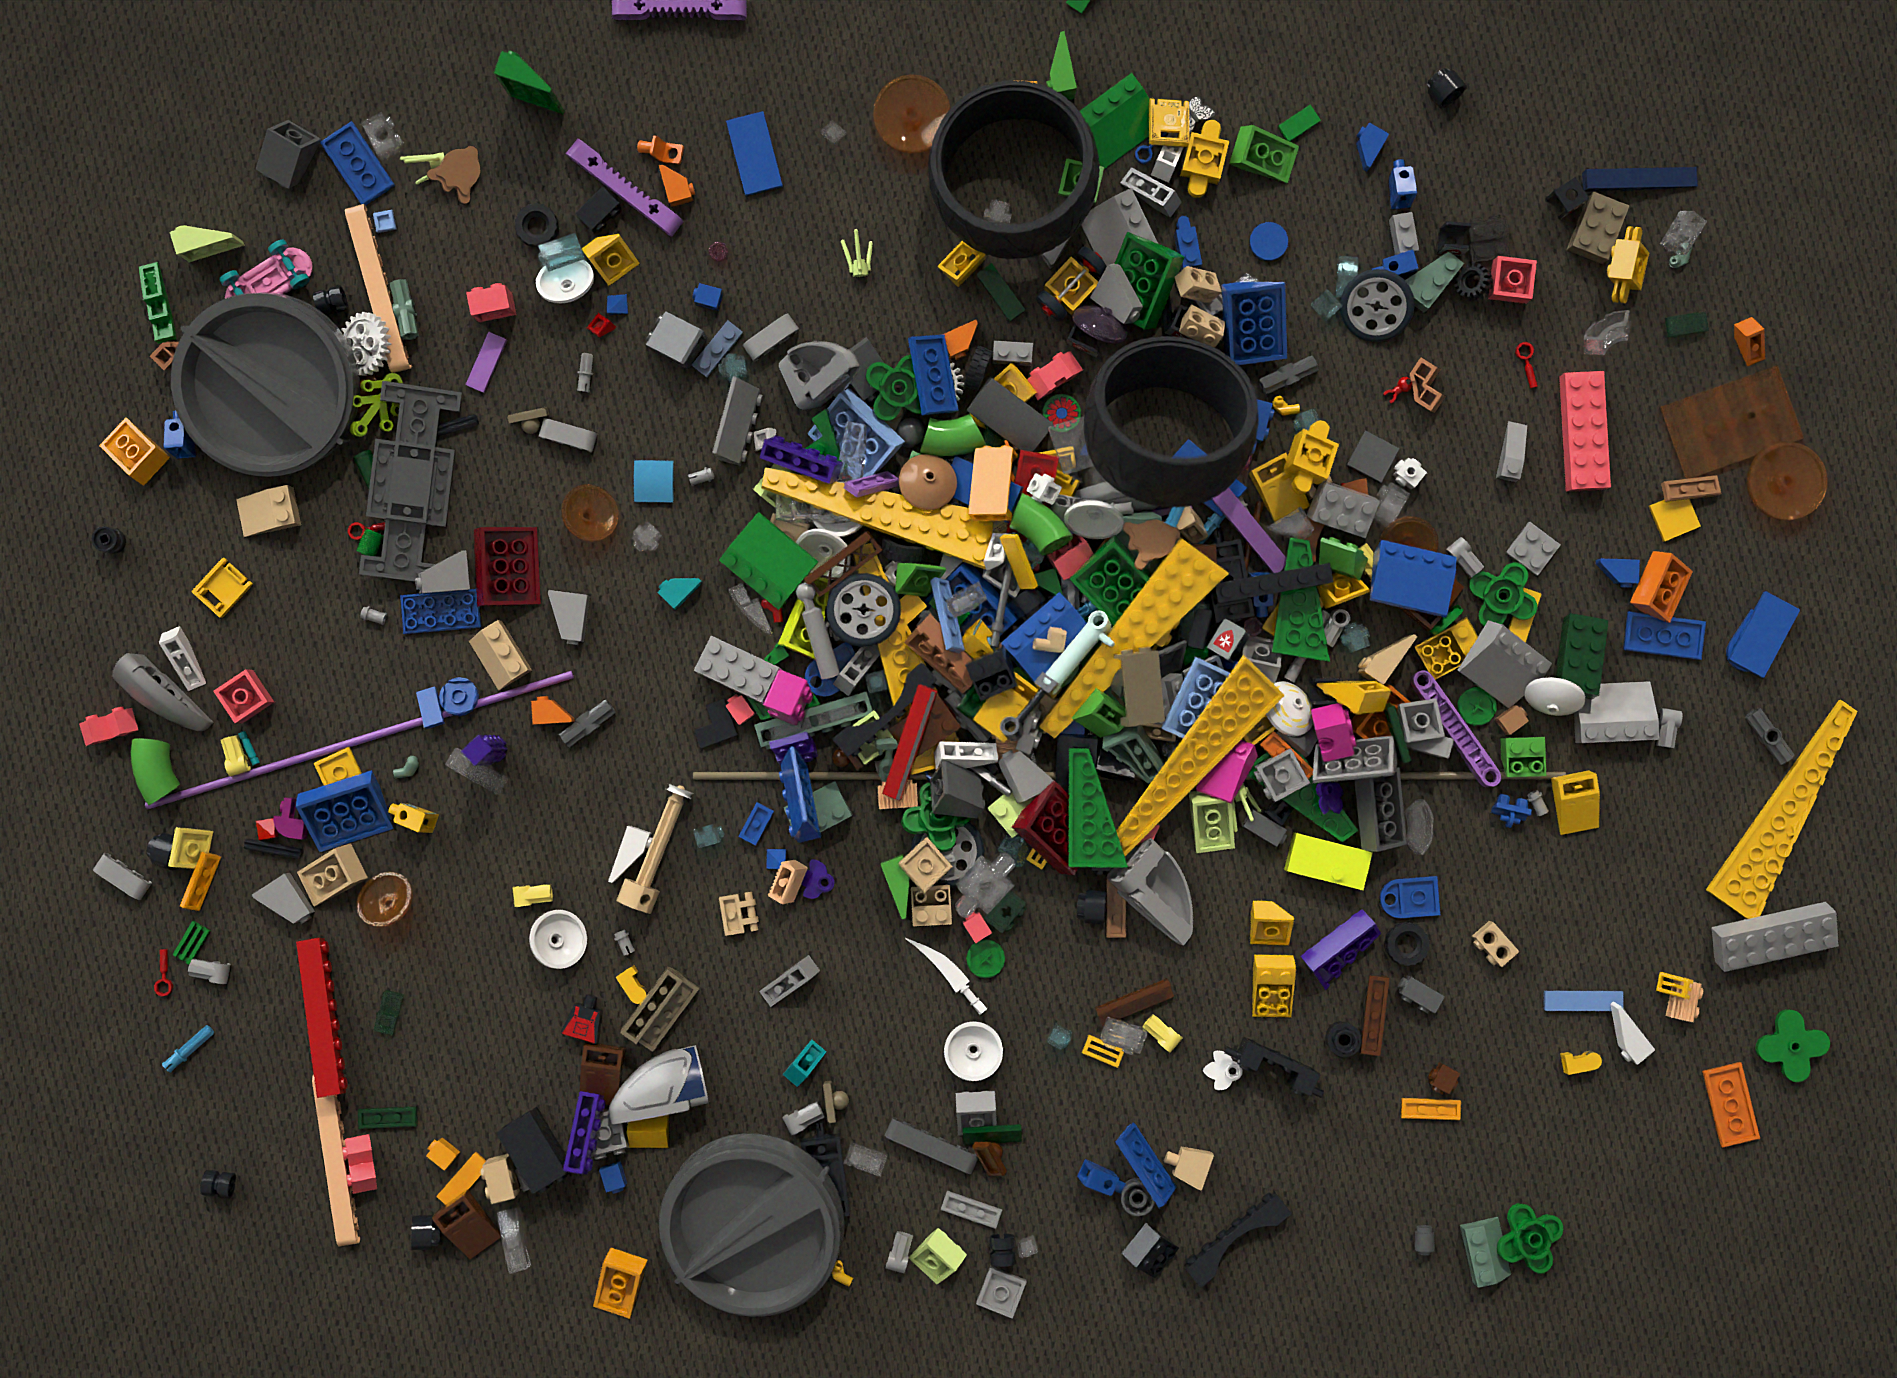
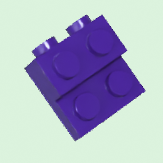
[769,732,818,766]

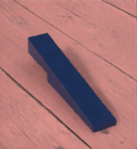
[1582,167,1698,192]

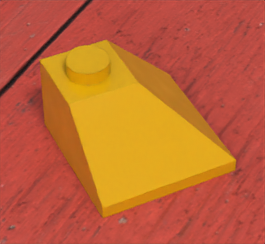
[582,234,640,286]
[1250,901,1294,945]

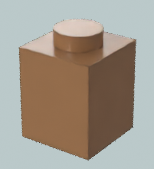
[1494,705,1529,735]

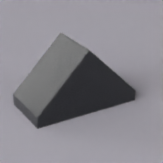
[1263,799,1294,826]

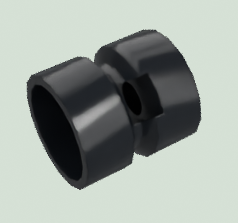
[313,285,349,315]
[91,526,126,554]
[200,1170,236,1199]
[989,1234,1016,1267]

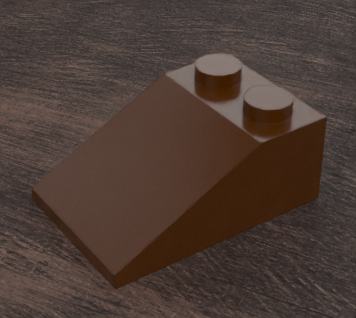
[888,695,961,757]

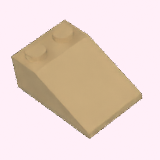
[236,485,301,537]
[1358,634,1417,685]
[297,843,368,906]

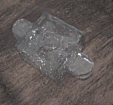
[955,852,1015,918]

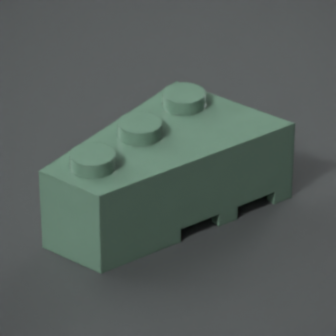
[1405,252,1464,313]
[1103,725,1166,783]

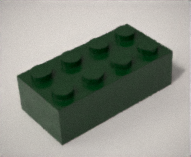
[1556,613,1609,700]

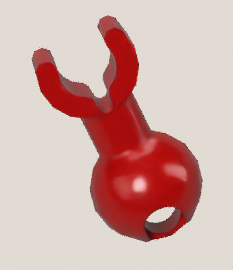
[1383,377,1413,403]

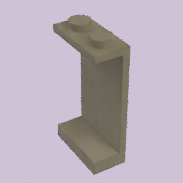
[1114,647,1165,727]

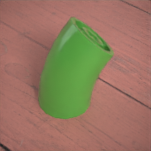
[920,414,987,457]
[1009,493,1073,555]
[131,739,180,806]

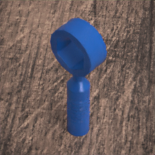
[1135,132,1168,164]

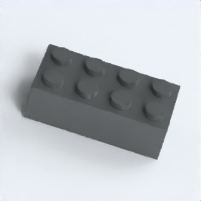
[1354,767,1407,852]

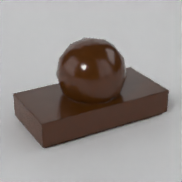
[832,749,864,770]
[972,1142,1007,1176]

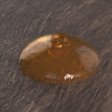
[561,484,618,542]
[1379,516,1439,552]
[357,872,413,928]

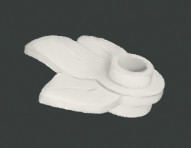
[1203,1051,1242,1090]

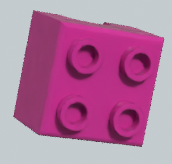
[764,670,813,726]
[1311,703,1357,762]

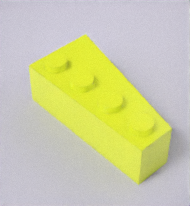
[778,573,831,660]

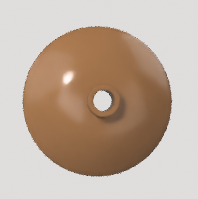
[899,454,957,510]

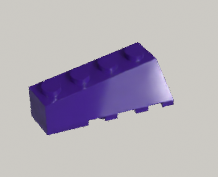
[1300,909,1381,990]

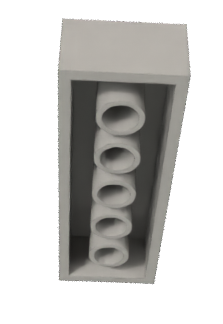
[1712,902,1839,972]

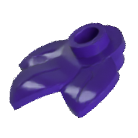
[1316,781,1343,815]
[801,859,835,899]

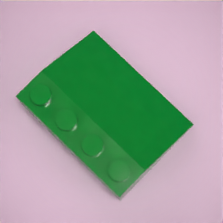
[494,51,565,114]
[1079,73,1150,169]
[1115,232,1185,329]
[719,512,819,610]
[1070,535,1152,626]

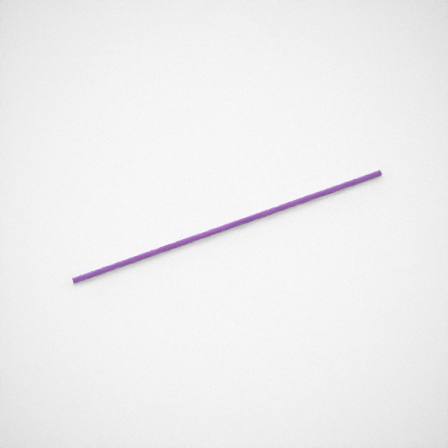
[145,671,574,810]

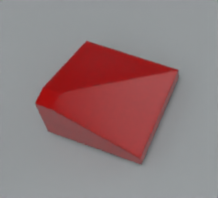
[587,313,616,337]
[256,818,278,840]

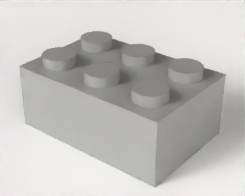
[1307,481,1380,538]

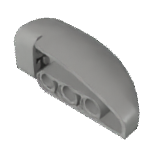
[112,653,214,731]

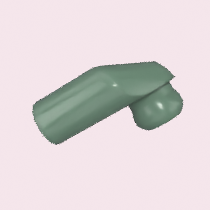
[1669,244,1693,268]
[393,756,419,779]

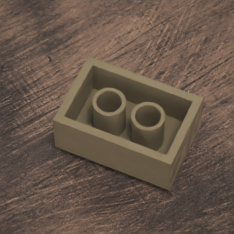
[1567,191,1629,264]

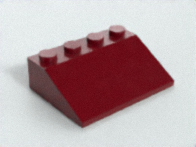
[474,527,541,607]
[1011,781,1079,875]

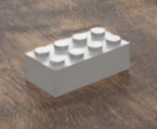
[694,636,783,705]

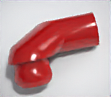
[761,599,783,623]

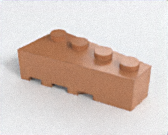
[904,613,973,694]

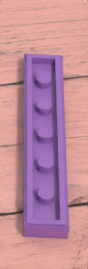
[1212,487,1286,573]

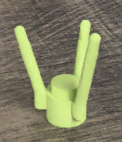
[400,153,444,184]
[841,229,873,277]
[1232,783,1261,832]

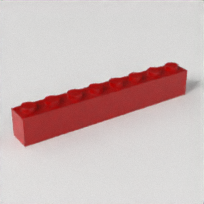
[296,938,348,1098]

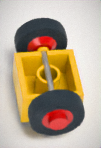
[1036,246,1107,322]

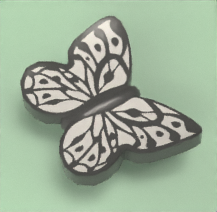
[1189,96,1215,134]

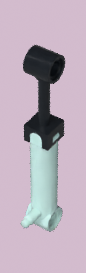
[1000,611,1115,741]

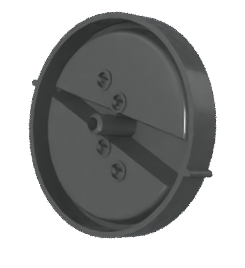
[171,293,360,477]
[659,1133,844,1317]

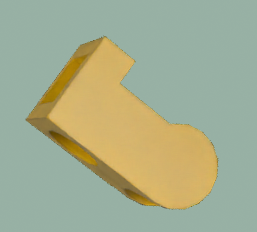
[616,965,648,1004]
[1560,1051,1602,1075]

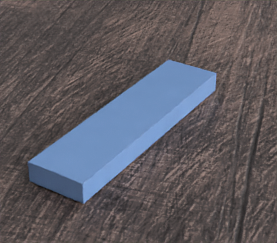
[931,577,964,653]
[1544,991,1623,1011]

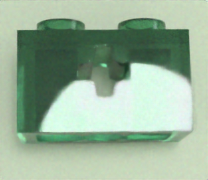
[983,888,1027,933]

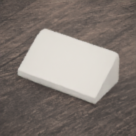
[984,533,1011,570]

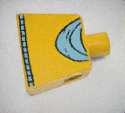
[962,619,1000,659]
[388,803,439,833]

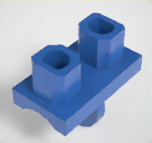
[1491,794,1532,828]

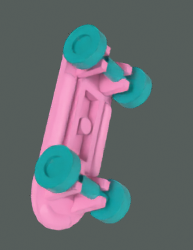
[219,239,313,299]

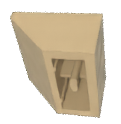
[911,885,952,926]

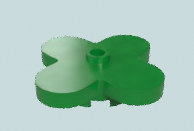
[866,355,922,421]
[1469,563,1538,627]
[901,782,971,852]
[1755,1009,1830,1082]
[1497,1203,1563,1273]

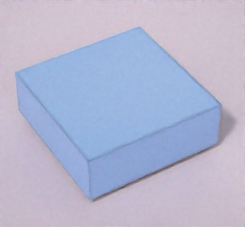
[373,210,396,233]

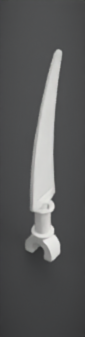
[905,938,987,1015]

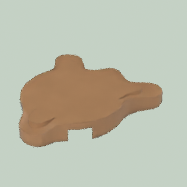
[427,146,480,204]
[1122,520,1180,570]

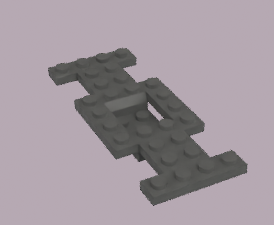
[359,381,462,582]

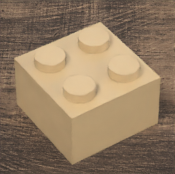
[481,1154,520,1204]

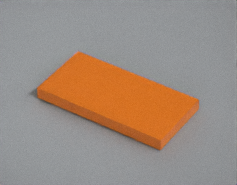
[1702,1062,1760,1148]

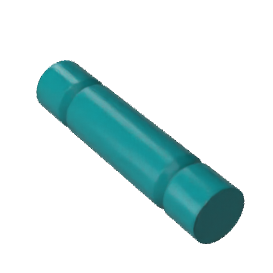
[238,731,260,766]

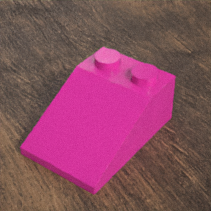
[1196,740,1258,804]

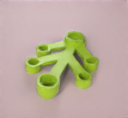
[350,373,402,437]

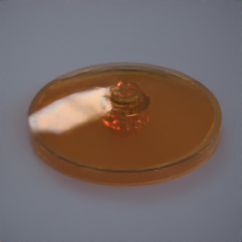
[873,75,950,153]
[1747,442,1827,520]

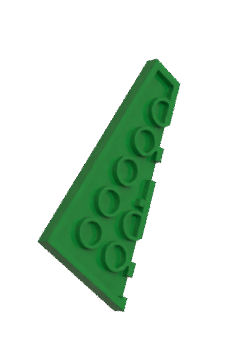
[1271,537,1330,662]
[1248,739,1358,842]
[1069,748,1128,868]

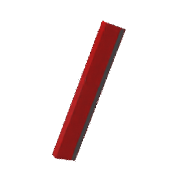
[882,684,938,801]

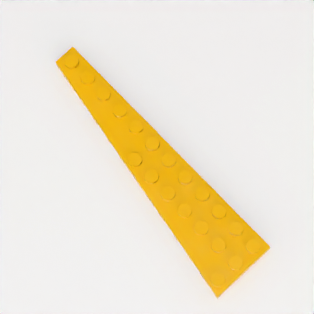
[761,468,994,569]
[1039,538,1229,738]
[853,543,960,775]
[1116,655,1285,856]
[1706,700,1858,919]

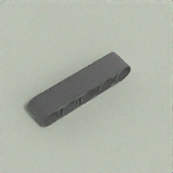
[885,1117,979,1174]

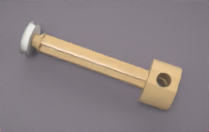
[616,784,694,914]

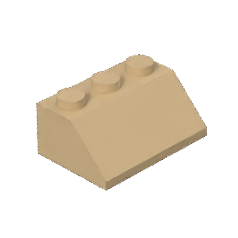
[469,620,532,691]

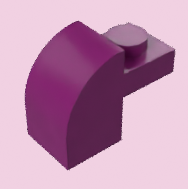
[273,797,308,840]

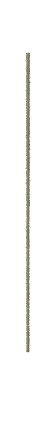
[693,772,1566,780]

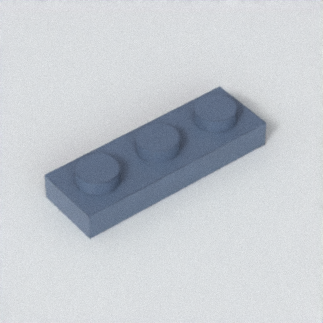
[692,320,743,378]

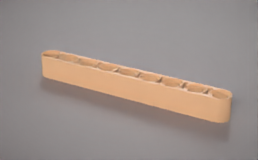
[345,204,412,373]
[312,1075,360,1246]

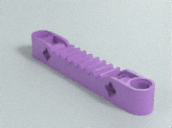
[612,0,747,20]
[566,138,684,237]
[1410,671,1501,787]

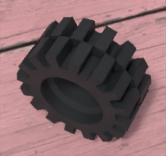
[1454,263,1493,301]

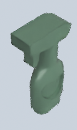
[874,738,898,782]

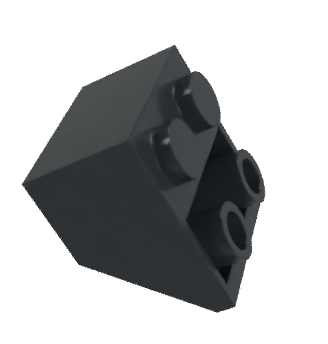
[965,646,1017,701]
[1122,1223,1179,1278]

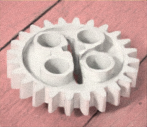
[342,312,391,376]

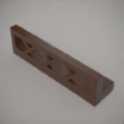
[804,531,883,597]
[1360,975,1389,1056]
[1095,978,1174,1026]

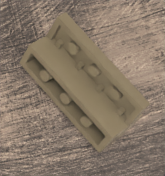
[620,967,699,1052]

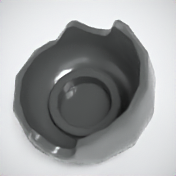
[895,417,926,448]

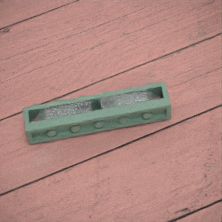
[754,692,873,750]

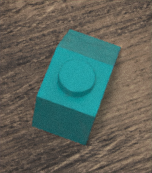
[657,578,703,610]
[783,1039,826,1087]

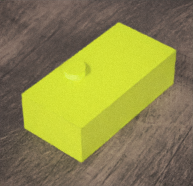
[1284,832,1373,890]

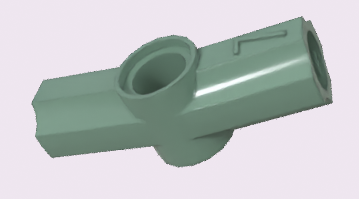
[389,279,419,340]

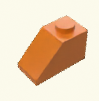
[659,165,695,207]
[1734,317,1765,367]
[943,320,978,360]
[531,696,575,724]

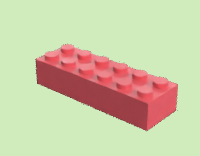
[1559,371,1611,492]

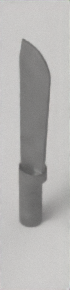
[970,765,1012,797]

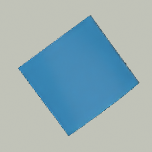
[634,460,674,502]

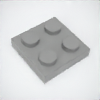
[1506,522,1561,576]
[976,1266,1027,1318]

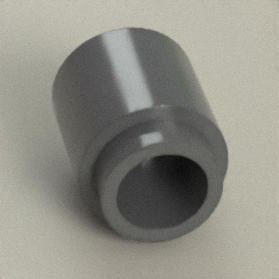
[1415,1225,1435,1255]

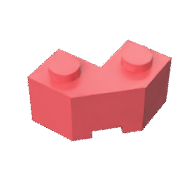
[1027,351,1083,400]
[79,706,138,746]
[342,1134,377,1194]

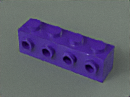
[760,436,843,484]
[461,735,507,766]
[563,1091,605,1175]

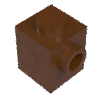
[1428,1062,1460,1094]

